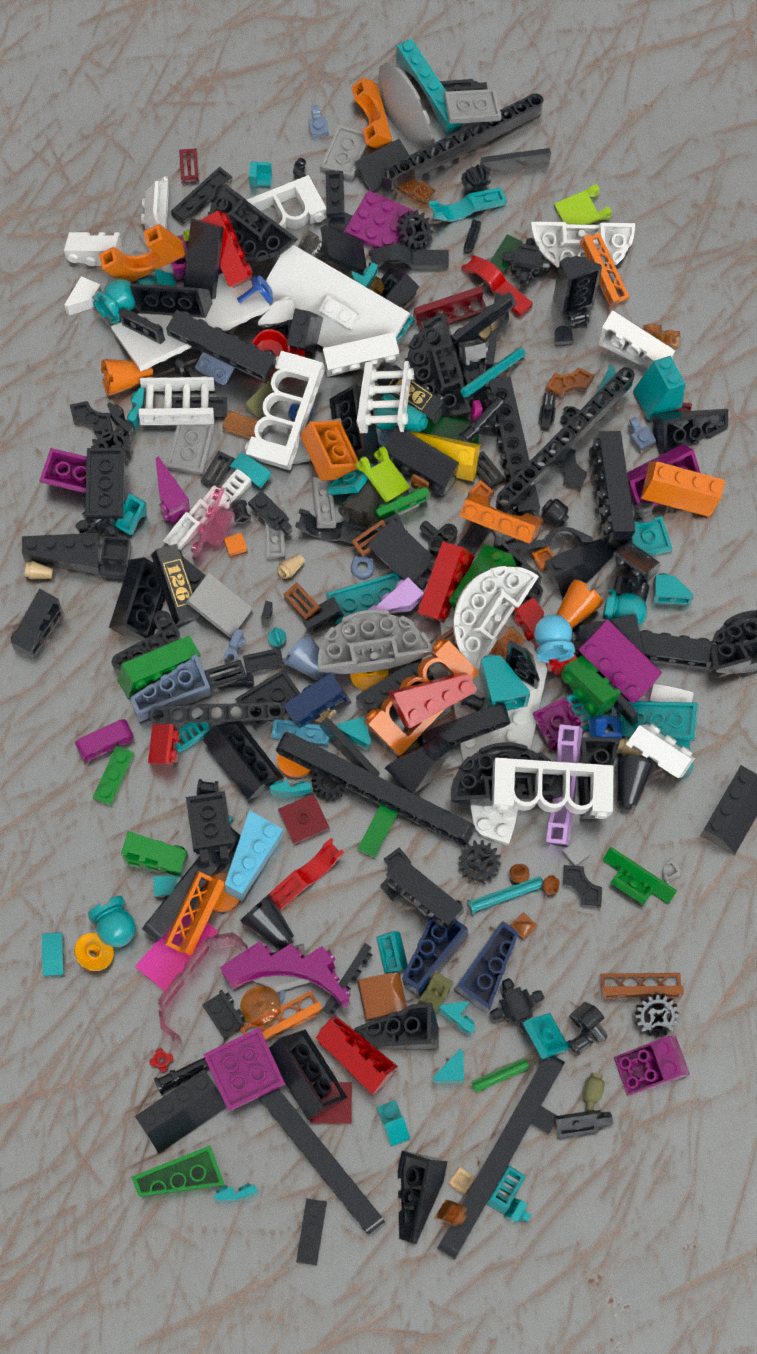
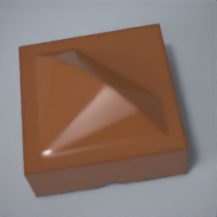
[509,912,538,941]

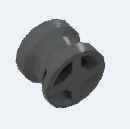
[635,502,655,523]

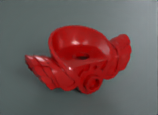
[252,329,305,377]

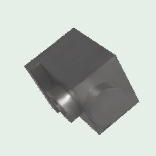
[459,339,488,365]

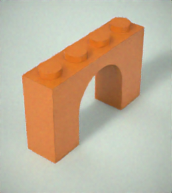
[99,224,186,283]
[459,493,544,544]

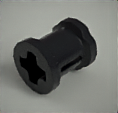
[568,307,589,326]
[230,500,251,524]
[461,694,486,712]
[196,779,219,795]
[567,1029,594,1056]

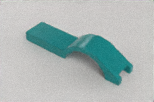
[428,187,507,222]

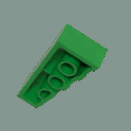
[449,544,517,611]
[117,635,200,699]
[131,1145,225,1197]

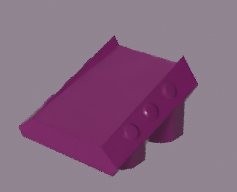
[532,697,584,751]

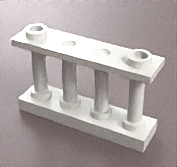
[357,361,414,433]
[139,376,215,425]

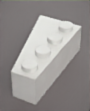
[599,310,675,369]
[322,332,400,377]

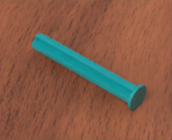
[467,876,543,915]

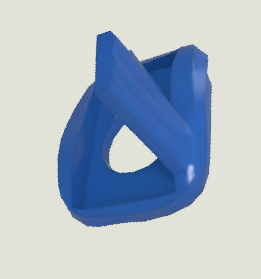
[237,276,274,305]
[589,715,623,739]

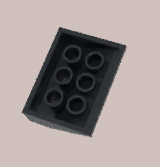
[356,658,452,750]

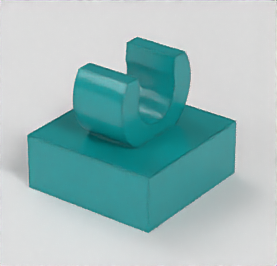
[504,1198,531,1223]

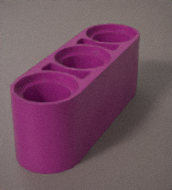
[75,719,134,761]

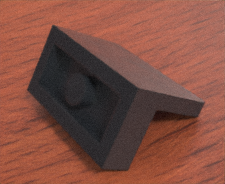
[301,597,344,635]

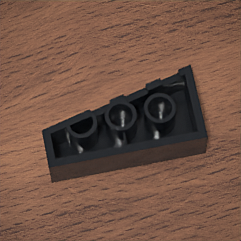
[22,533,100,576]

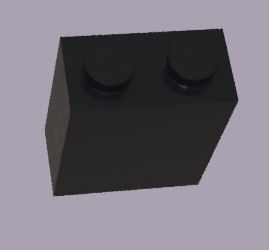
[287,308,323,353]

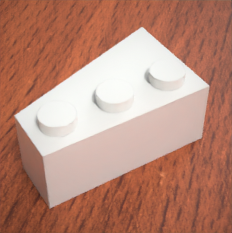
[64,232,123,266]
[626,724,695,778]

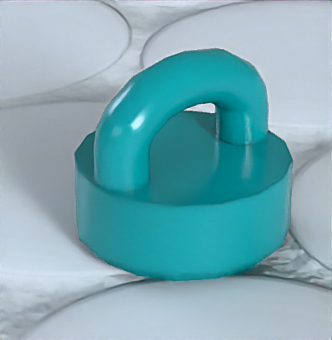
[268,627,287,648]

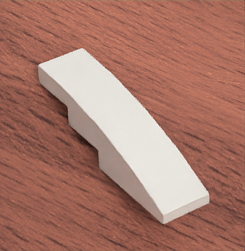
[163,485,230,550]

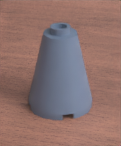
[282,632,336,681]

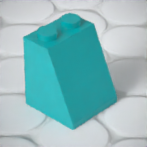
[633,355,686,420]
[479,654,530,711]

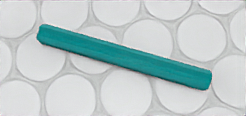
[460,347,526,398]

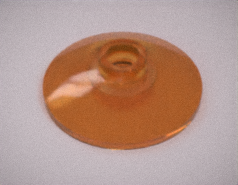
[240,986,281,1026]

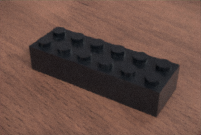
[589,431,635,548]

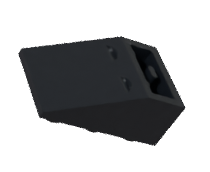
[613,541,661,583]

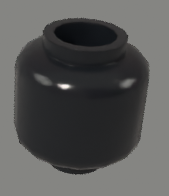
[541,498,569,526]

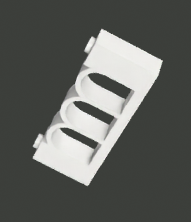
[247,175,327,229]
[245,351,325,470]
[491,758,613,819]

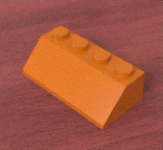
[640,461,725,517]

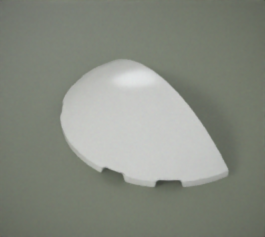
[531,222,635,268]
[453,566,539,670]

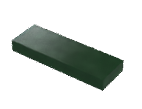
[490,234,523,275]

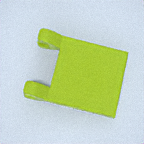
[554,184,612,225]
[356,447,411,503]

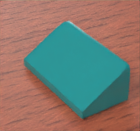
[376,931,408,974]

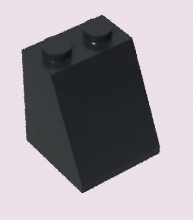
[384,735,454,794]

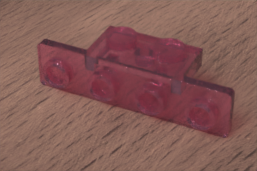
[191,487,234,558]

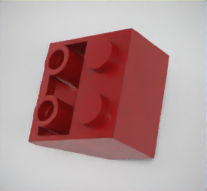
[148,724,180,767]

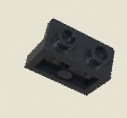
[202,990,245,1040]

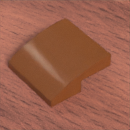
[357,972,407,1020]

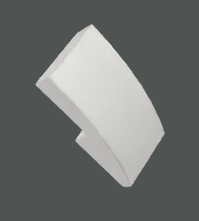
[650,684,694,702]

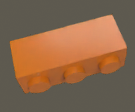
[300,420,358,481]

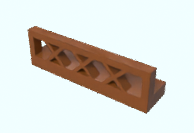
[600,973,684,999]

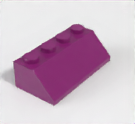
[627,444,701,507]
[39,448,87,493]
[578,619,662,704]

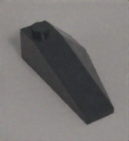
[376,268,420,307]
[653,409,728,454]
[505,640,540,689]
[354,1003,439,1049]
[398,1151,448,1244]

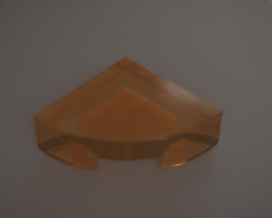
[368,277,384,294]

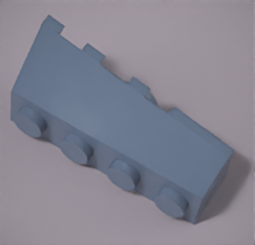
[131,654,211,722]

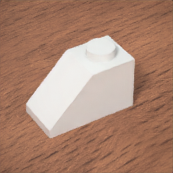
[64,276,102,315]
[258,297,297,328]

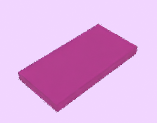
[135,909,219,993]

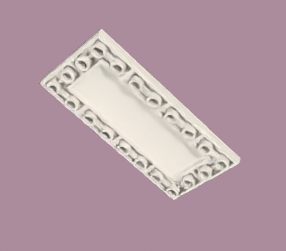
[265,245,410,371]
[111,274,270,371]

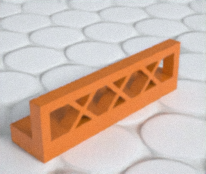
[580,233,629,307]
[164,871,225,956]
[240,991,322,1043]

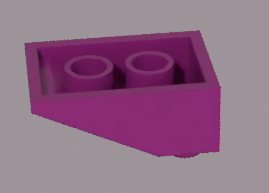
[155,456,190,526]

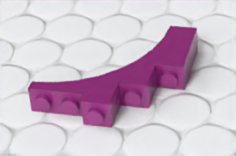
[219,941,351,1008]

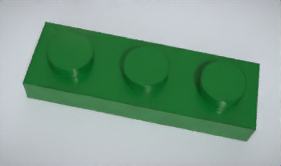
[376,487,430,522]
[93,746,135,806]

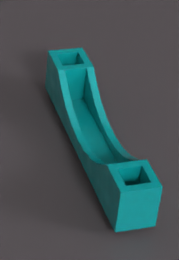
[396,38,462,135]

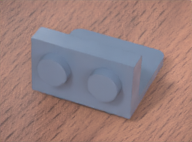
[195,352,235,385]

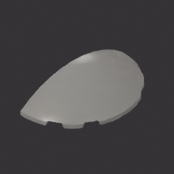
[378,62,435,148]
[318,610,433,674]

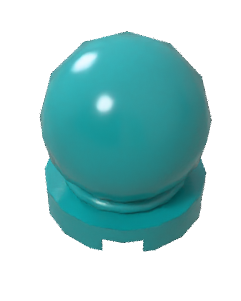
[92,278,136,325]
[602,589,647,627]
[88,896,136,948]

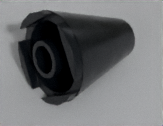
[617,753,657,809]
[240,894,294,949]

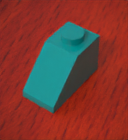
[653,573,693,605]

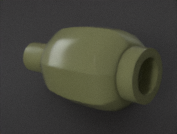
[583,1073,605,1111]

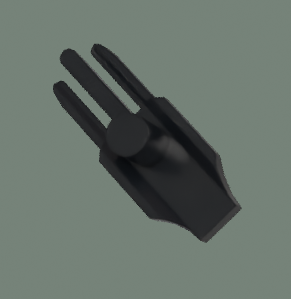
[539,391,556,430]

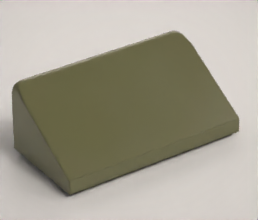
[245,380,281,420]

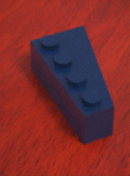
[402,918,468,997]
[454,921,519,1012]

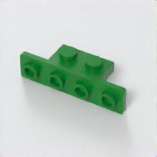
[603,847,677,905]

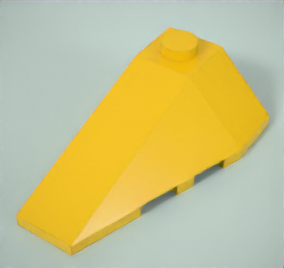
[409,431,481,481]

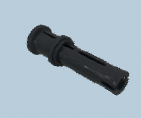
[459,396,506,443]
[153,1057,209,1095]

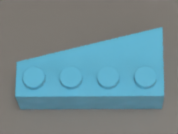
[225,810,283,901]

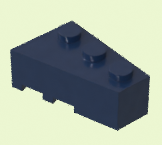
[283,673,351,729]

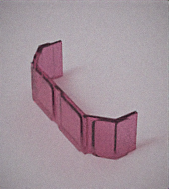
[158,932,248,1045]

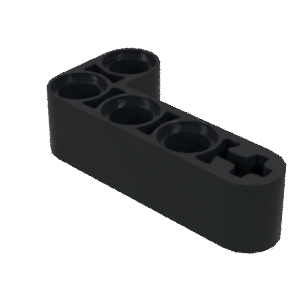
[111,610,181,674]

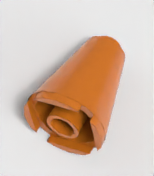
[101,359,153,395]
[556,580,603,629]

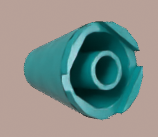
[375,393,428,432]

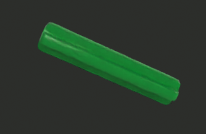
[471,1058,529,1092]

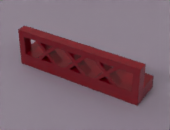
[413,286,486,332]

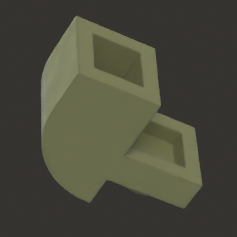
[418,971,453,1015]

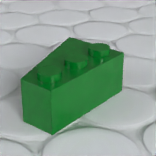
[560,655,621,719]
[121,831,188,876]

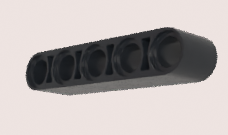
[418,703,511,746]

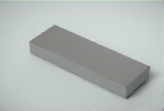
[312,477,336,528]
[265,505,285,559]

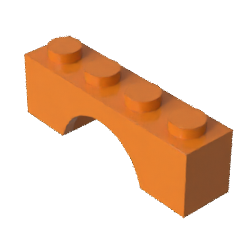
[351,77,393,149]

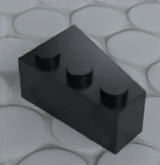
[10,588,63,659]

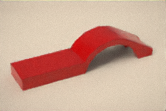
[461,255,533,317]
[266,838,344,911]

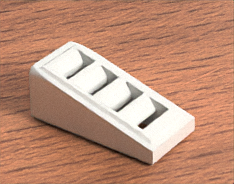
[220,469,252,510]

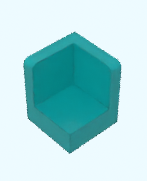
[249,161,272,187]

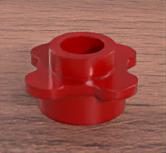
[149,1048,174,1072]

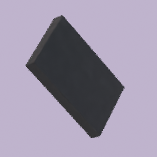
[354,139,409,192]
[320,225,367,274]
[235,669,300,731]

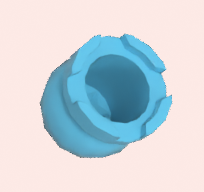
[534,614,575,663]

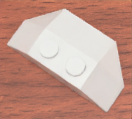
[141,176,169,230]

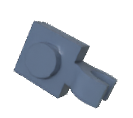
[308,105,329,138]
[628,417,657,452]
[223,628,246,662]

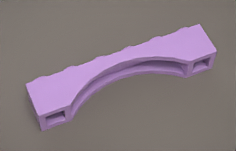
[369,577,424,615]
[546,725,583,846]

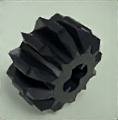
[461,164,492,192]

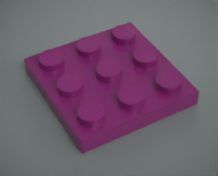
[344,190,414,249]
[203,1028,285,1112]

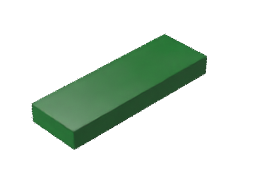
[357,805,398,859]

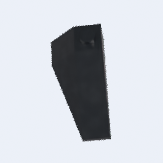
[544,539,617,600]

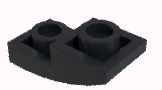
[107,402,135,440]

